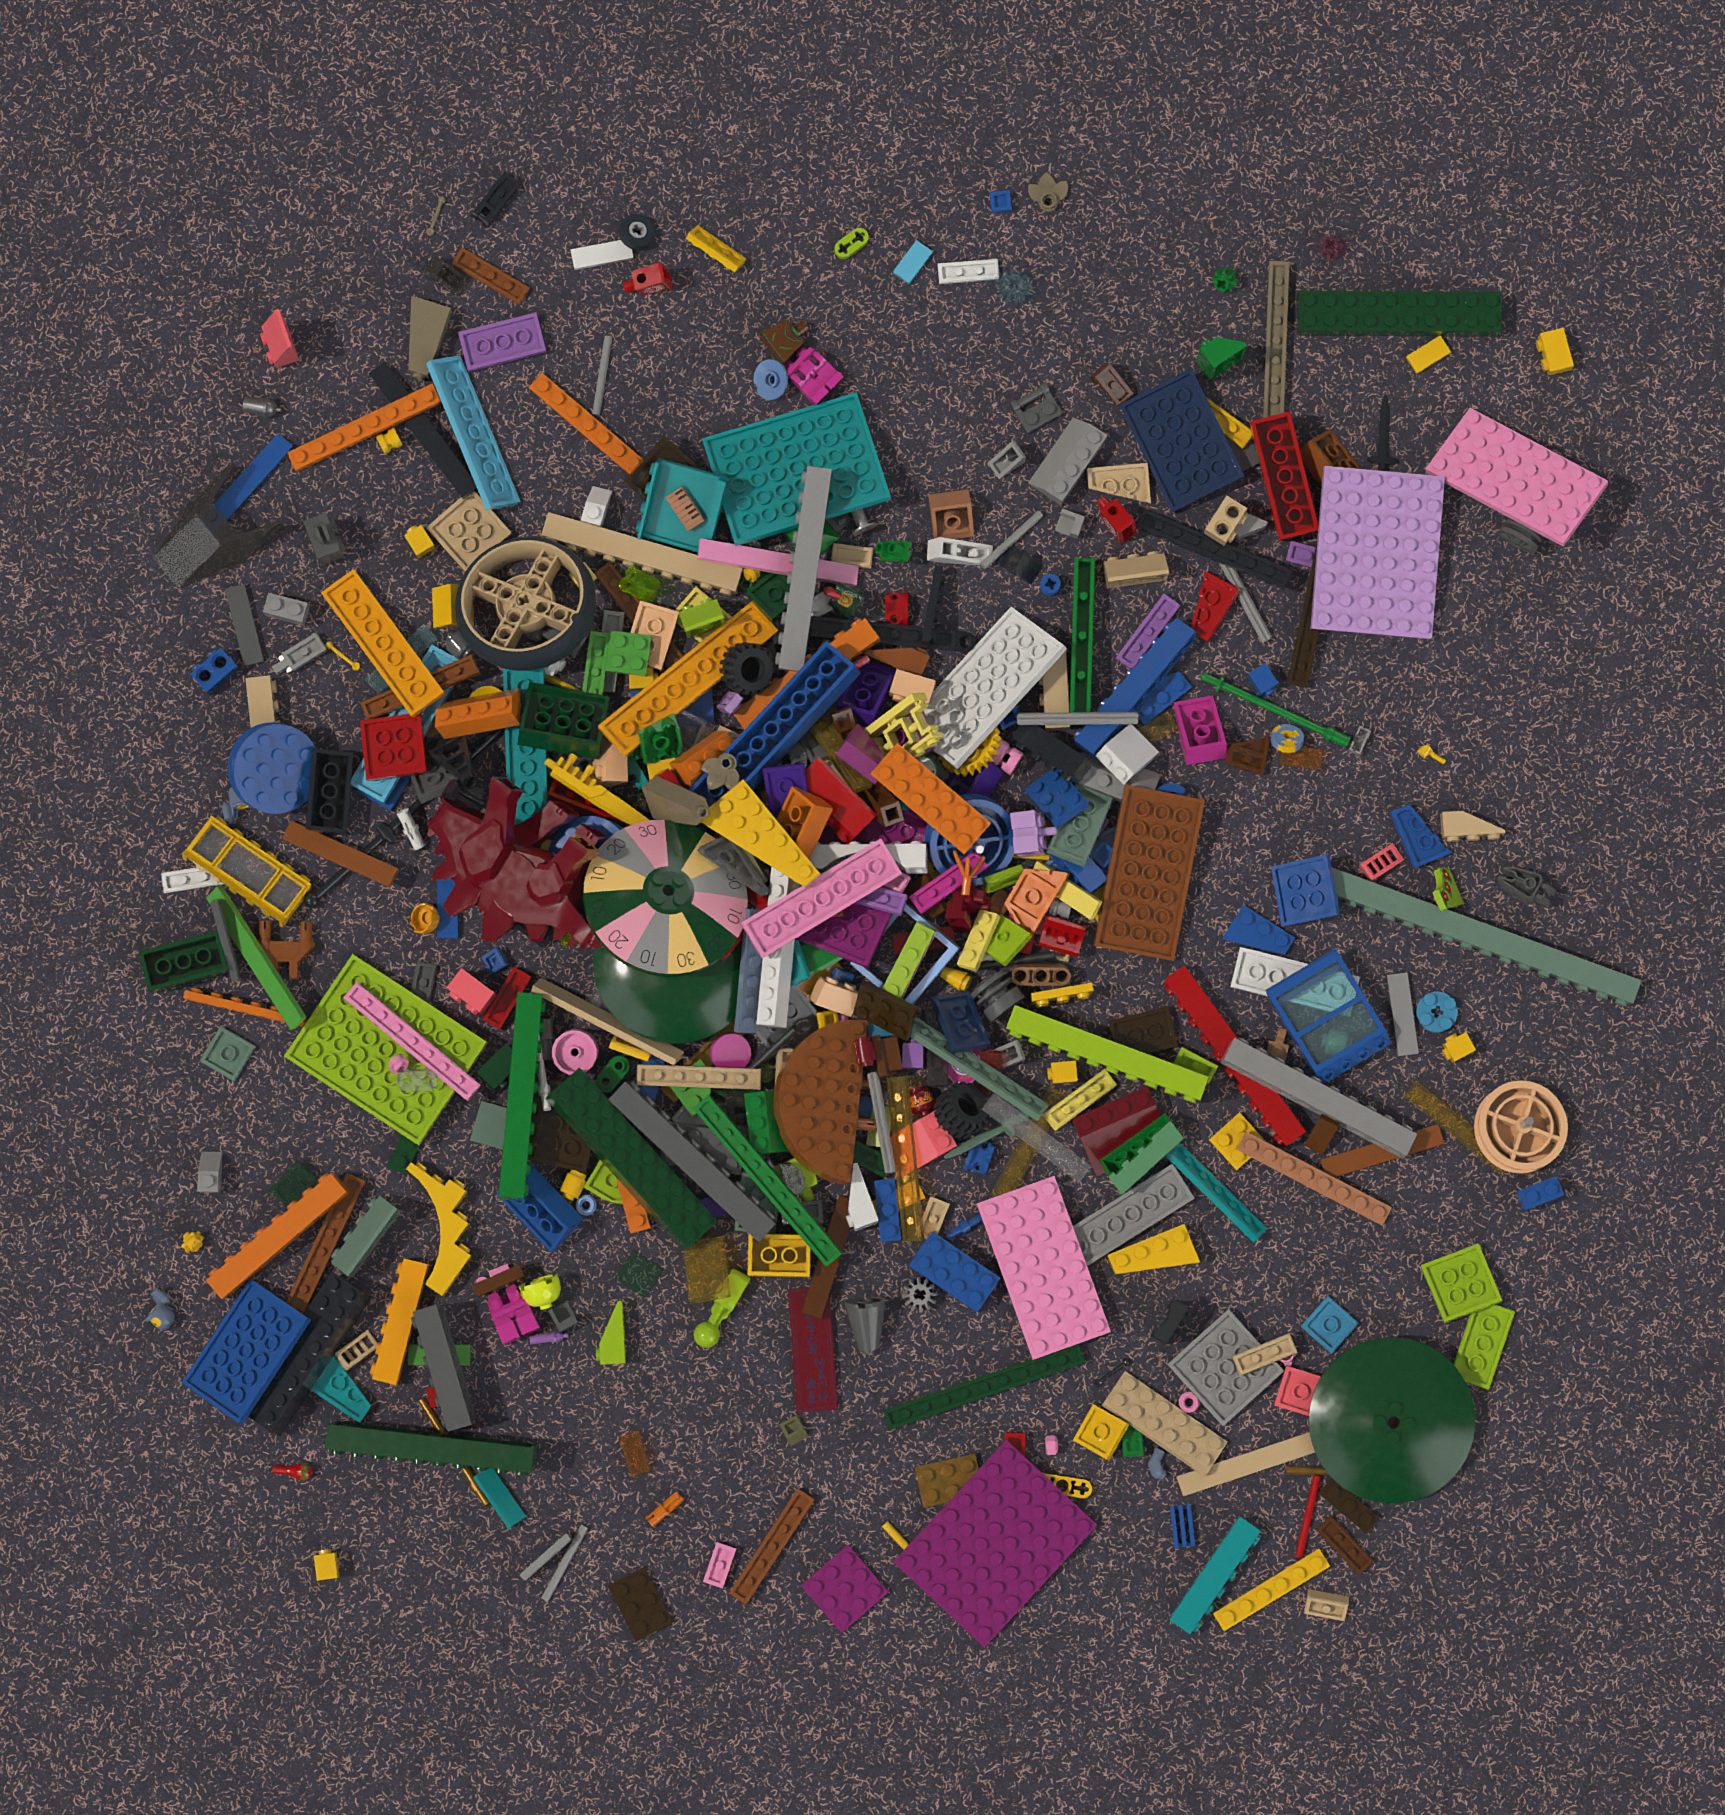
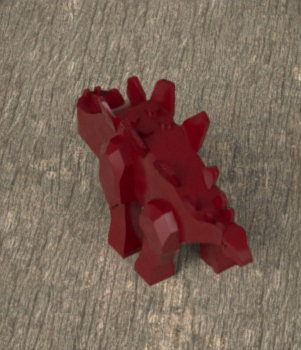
[427,776,609,949]

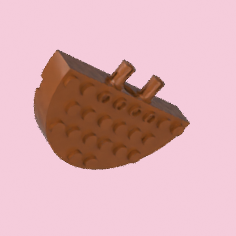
[773,1020,881,1185]

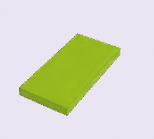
[1453,1305,1515,1390]

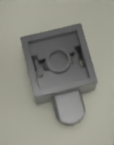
[303,513,346,566]

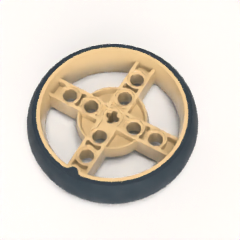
[455,537,596,671]

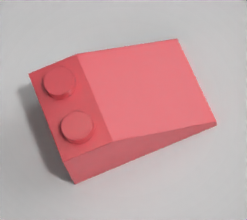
[260,309,299,368]
[890,1110,957,1177]

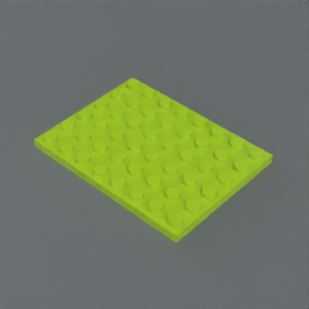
[284,954,488,1146]

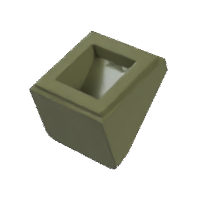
[779,1415,809,1446]

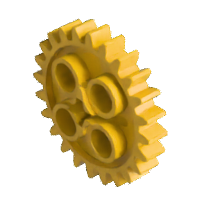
[939,726,1002,777]

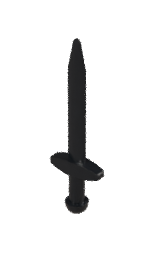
[1367,394,1398,471]

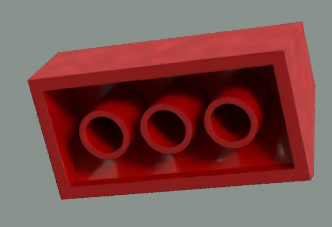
[805,757,877,844]

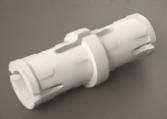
[397,808,426,850]

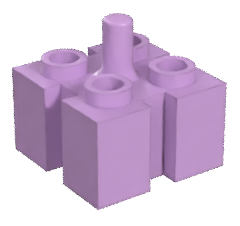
[1010,810,1057,858]

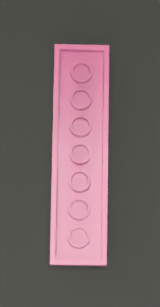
[740,838,902,959]

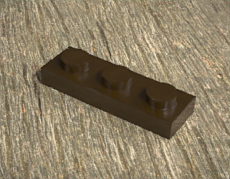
[1318,1478,1379,1534]

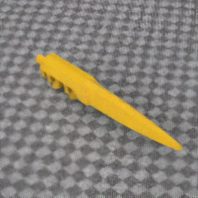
[544,753,650,825]

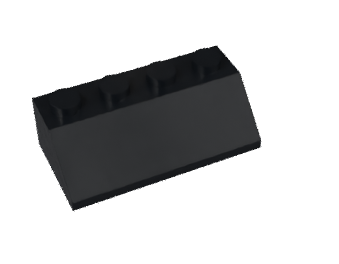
[305,748,353,836]

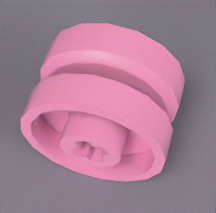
[552,1028,599,1075]

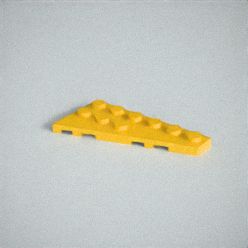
[701,779,821,887]

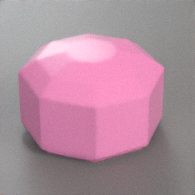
[1045,1435,1058,1455]

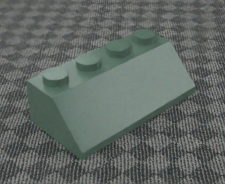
[331,1196,401,1278]

